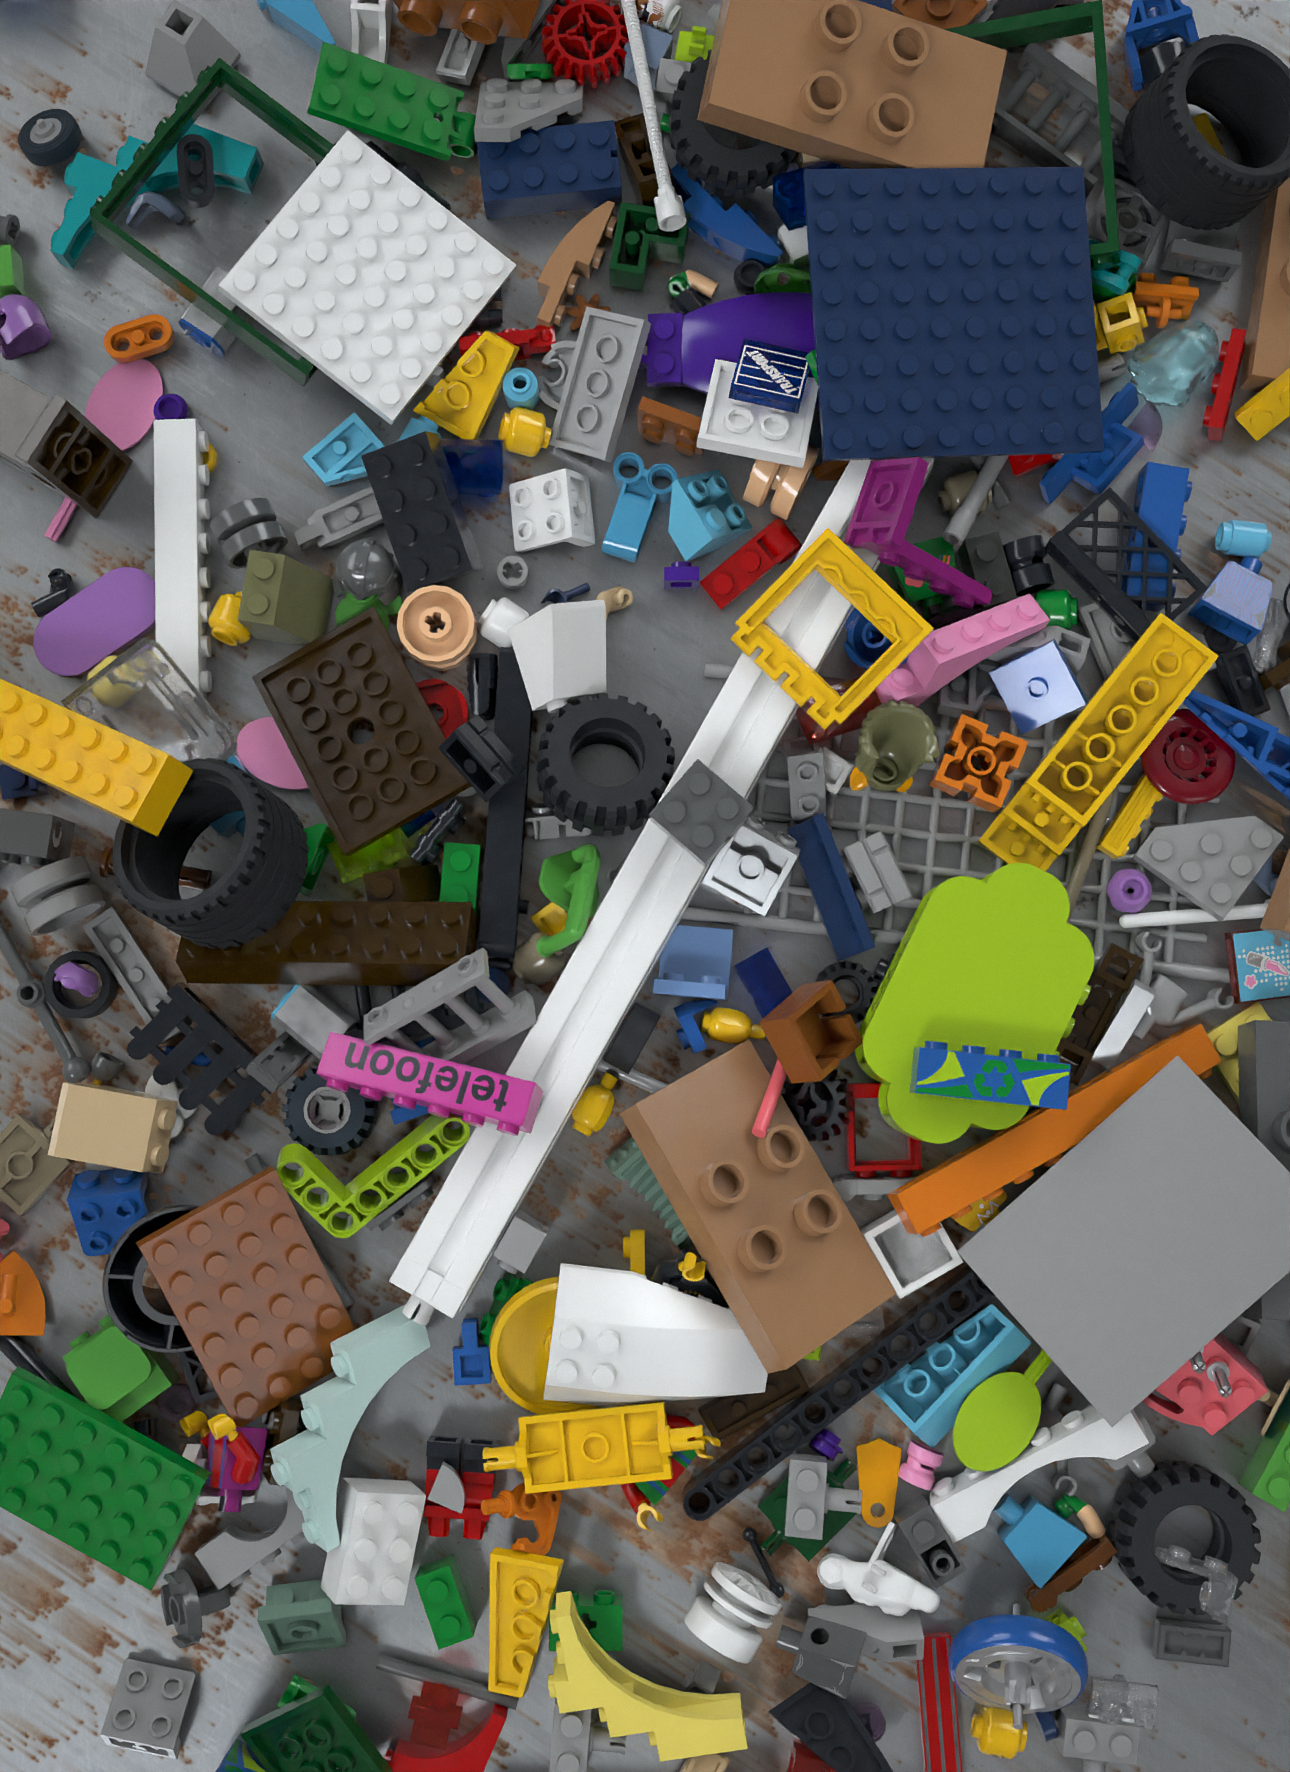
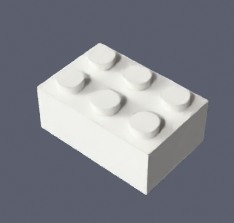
[321,1478,426,1605]

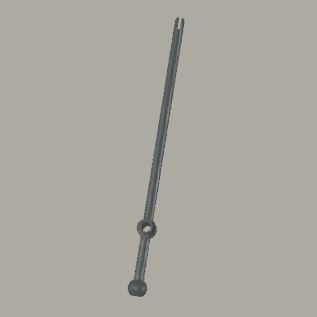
[0,919,91,1083]

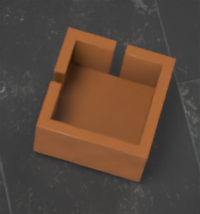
[759,980,863,1084]

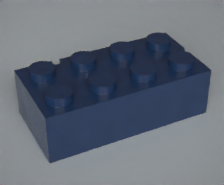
[477,120,622,219]

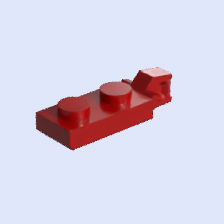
[459,325,556,360]

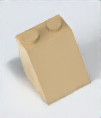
[48,1082,178,1172]

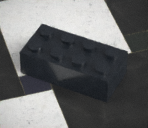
[361,431,484,592]

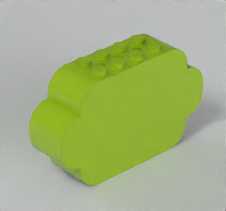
[855,863,1095,1144]

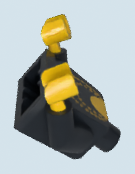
[650,1247,729,1309]

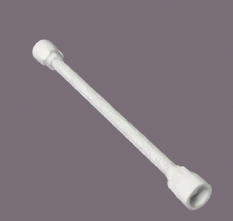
[621,0,687,231]

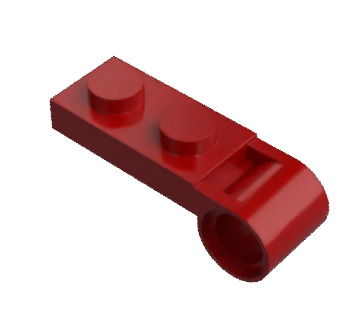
[699,518,802,611]

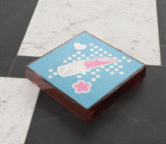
[1224,929,1290,1004]

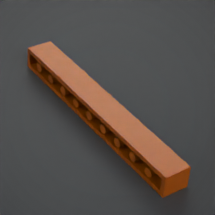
[887,1024,1222,1237]

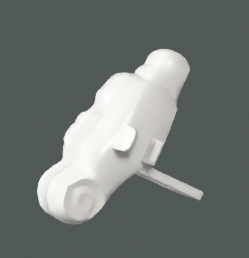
[817,1521,941,1616]

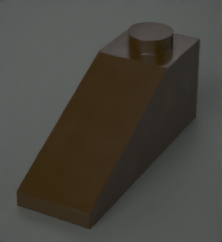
[614,113,675,207]

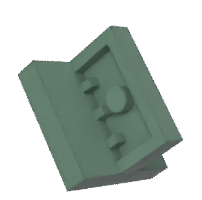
[257,1579,346,1655]

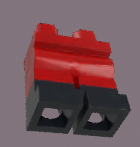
[423,1435,500,1540]

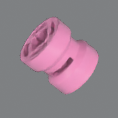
[898,1440,944,1490]

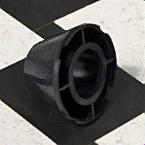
[102,1205,199,1353]

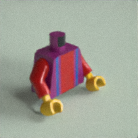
[180,1411,267,1512]

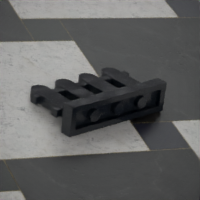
[127,982,272,1135]

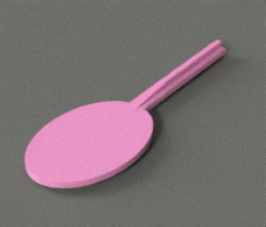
[44,359,164,542]
[236,717,310,790]

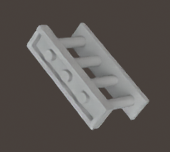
[363,948,536,1064]

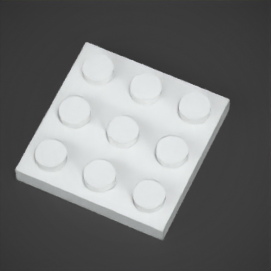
[696,359,818,468]

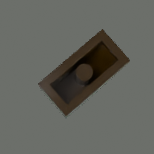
[363,865,441,902]

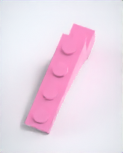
[866,594,1050,710]

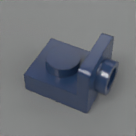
[0,764,48,802]

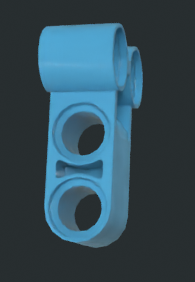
[602,452,678,563]

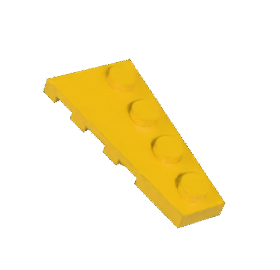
[488,1547,564,1698]

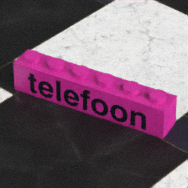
[316,1032,544,1136]

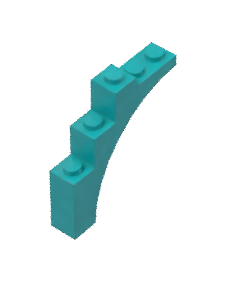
[50,124,264,269]

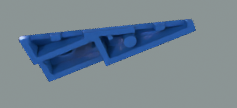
[1182,690,1290,801]

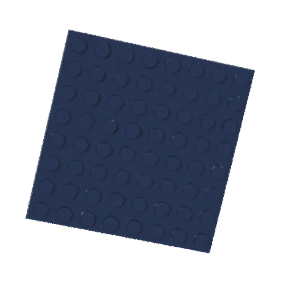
[803,167,1104,461]

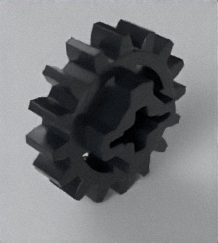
[781,1069,854,1142]

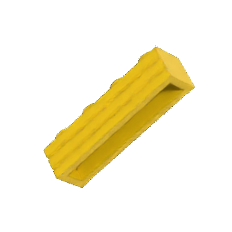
[1096,773,1163,859]

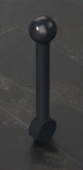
[742,1527,784,1599]

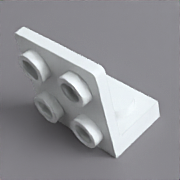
[509,468,595,553]

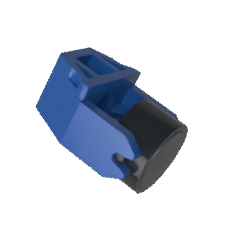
[1123,0,1199,92]

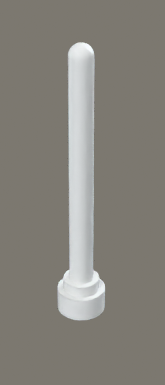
[1119,899,1270,928]

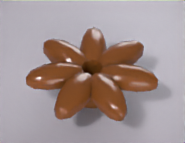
[567,294,611,330]

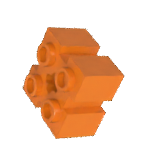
[928,714,1028,813]

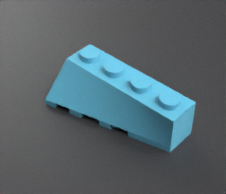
[874,1304,1031,1449]

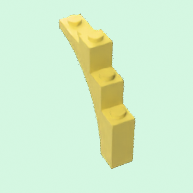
[548,1591,748,1762]

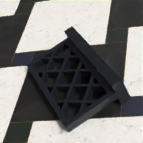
[1045,487,1208,644]

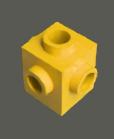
[1096,292,1148,354]

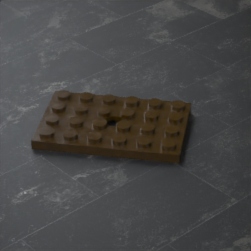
[252,607,471,857]

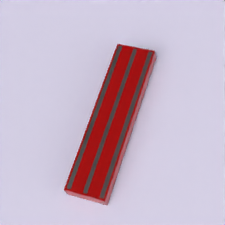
[915,1632,962,1772]

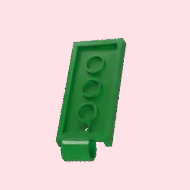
[307,42,476,161]

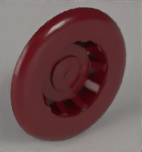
[1140,709,1236,805]

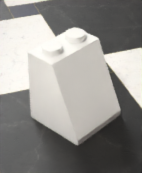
[508,600,607,713]

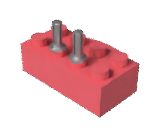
[1143,1332,1268,1436]

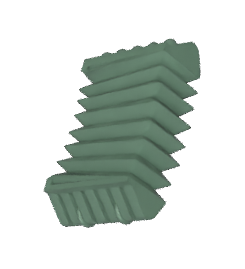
[604,1137,694,1250]

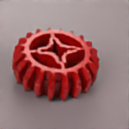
[541,0,629,89]

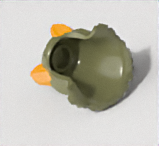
[849,700,940,792]

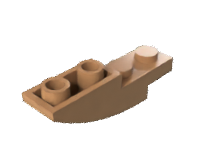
[537,201,618,328]

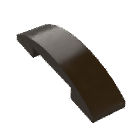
[1056,943,1144,1086]

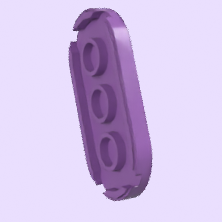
[33,567,155,678]

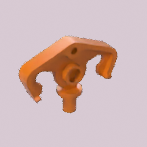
[481,1482,562,1556]

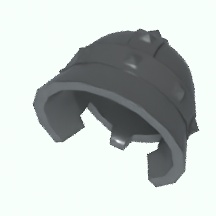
[332,537,402,606]

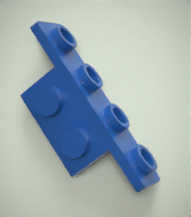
[1040,382,1144,504]

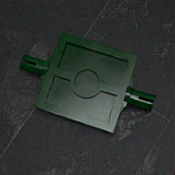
[758,1454,858,1562]

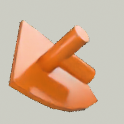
[0,1251,46,1336]

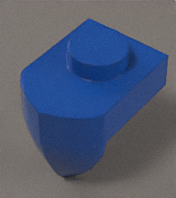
[673,999,718,1054]

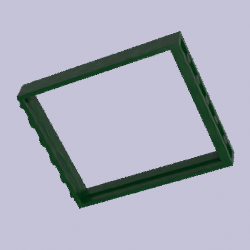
[945,0,1120,271]
[90,58,334,387]

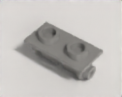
[525,802,593,840]

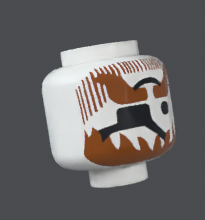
[635,0,683,33]

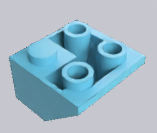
[668,469,753,561]

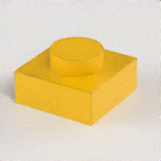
[530,901,568,936]

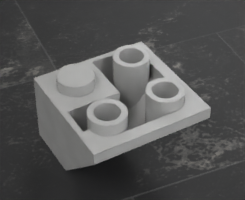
[145,0,241,111]

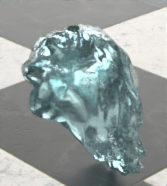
[1127,320,1219,407]

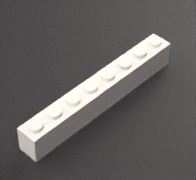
[154,419,212,703]

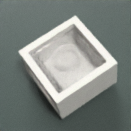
[860,1209,963,1299]

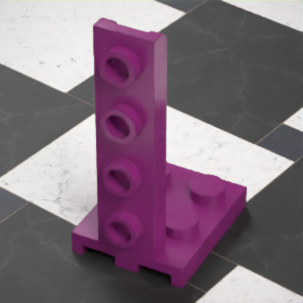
[844,457,992,608]

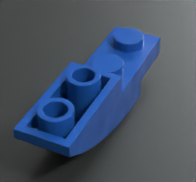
[671,163,783,269]

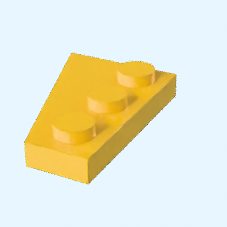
[413,331,520,444]

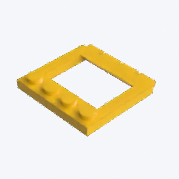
[730,528,934,730]

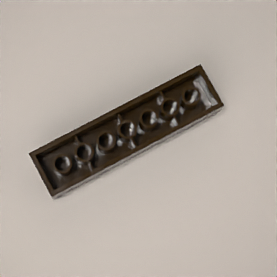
[175,901,478,986]

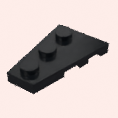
[768,1682,893,1772]

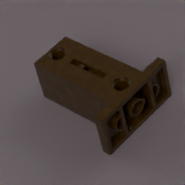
[0,370,133,519]

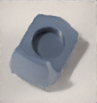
[126,191,186,228]

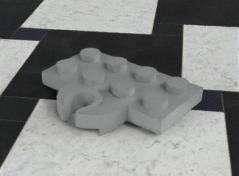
[538,306,651,462]

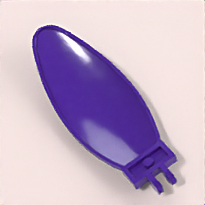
[639,292,819,410]

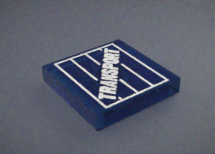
[728,338,810,414]

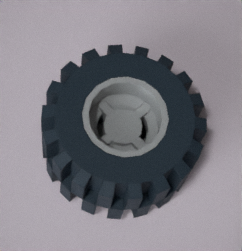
[282,1068,378,1156]

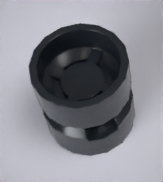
[1003,535,1055,597]

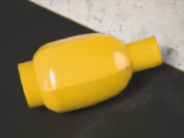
[700,1007,765,1044]
[571,1072,618,1137]

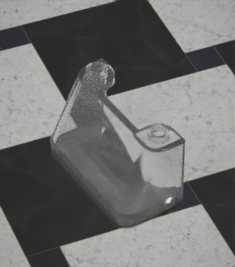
[60,638,237,762]

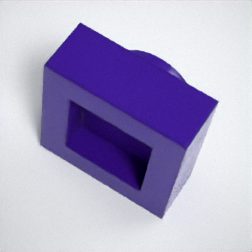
[664,561,699,589]

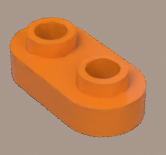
[104,314,175,363]

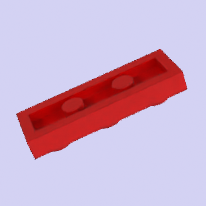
[1203,328,1246,442]

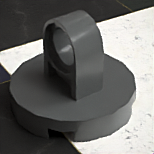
[161,1569,231,1648]

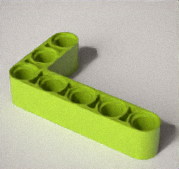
[276,1113,470,1238]

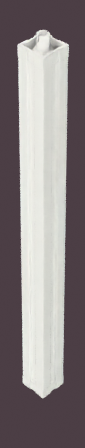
[389,458,936,1325]

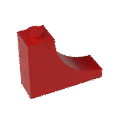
[383,1704,508,1772]

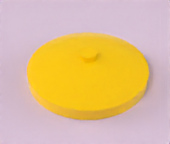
[489,1276,597,1414]

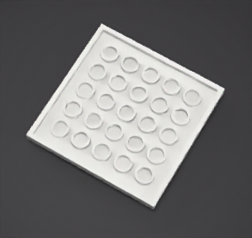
[218,130,516,425]

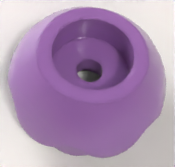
[1106,869,1152,913]
[54,961,98,997]

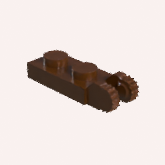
[1024,1534,1118,1613]

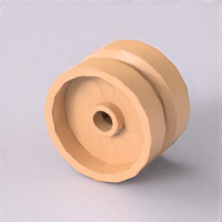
[742,444,820,520]
[397,585,479,672]

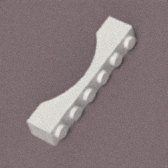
[929,1406,1149,1543]

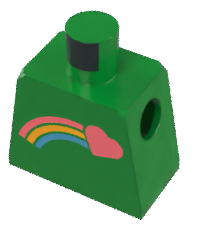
[884,536,956,619]

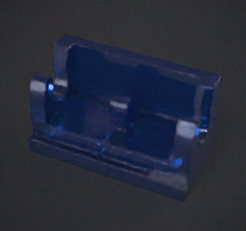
[733,947,793,1019]

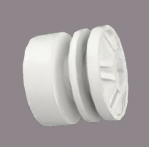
[684,1562,782,1664]

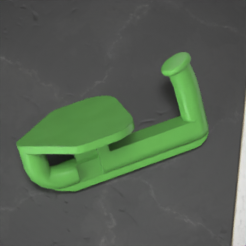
[536,843,601,957]

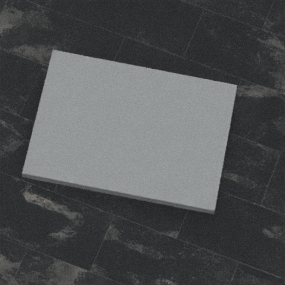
[957,1055,1290,1427]

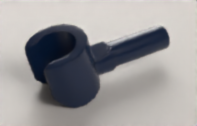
[541,583,590,604]

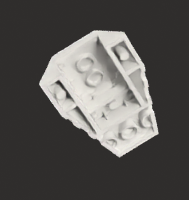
[543,1263,768,1407]

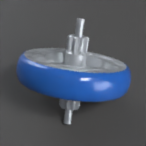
[948,1604,1088,1729]

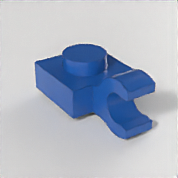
[452,1318,492,1386]

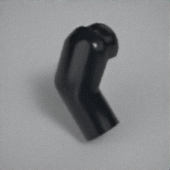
[31,568,73,618]

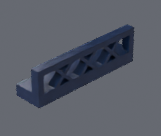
[786,813,875,962]

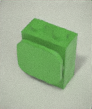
[62,1315,181,1422]

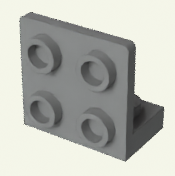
[100,1659,196,1759]

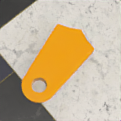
[856,1438,902,1528]

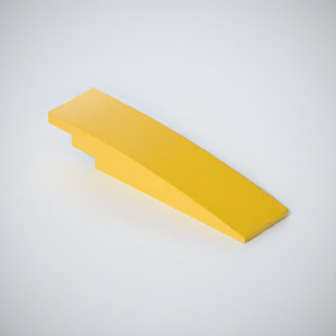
[977,613,1219,871]

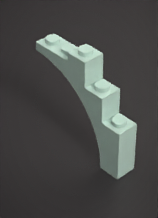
[270,1305,431,1552]

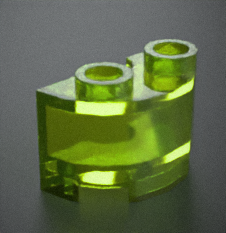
[327,829,408,884]

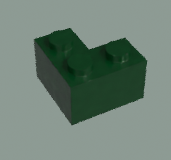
[609,202,690,291]

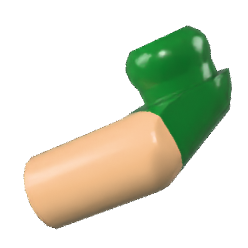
[667,269,719,299]
[1054,1493,1106,1539]

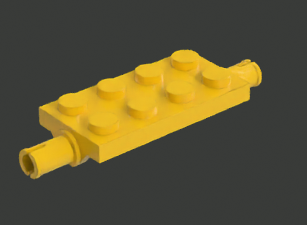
[483,1401,705,1494]

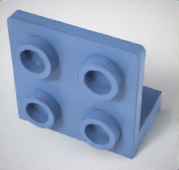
[653,925,734,1001]

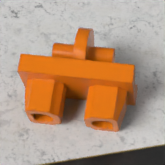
[1132,272,1199,329]

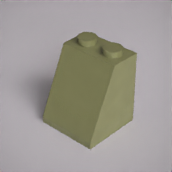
[238,550,334,646]

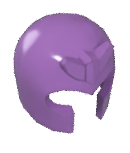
[0,294,52,360]

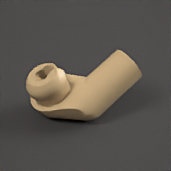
[596,586,633,620]

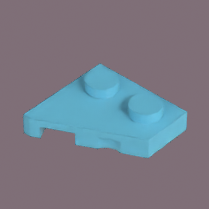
[302,412,385,486]

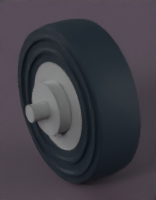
[18,109,82,166]

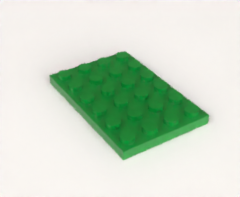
[0,1366,211,1591]

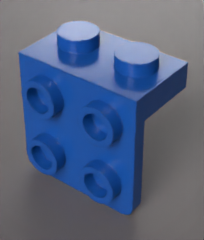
[67,1168,149,1256]

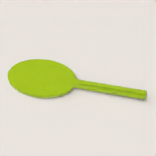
[952,1349,1053,1472]

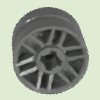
[210,498,288,569]

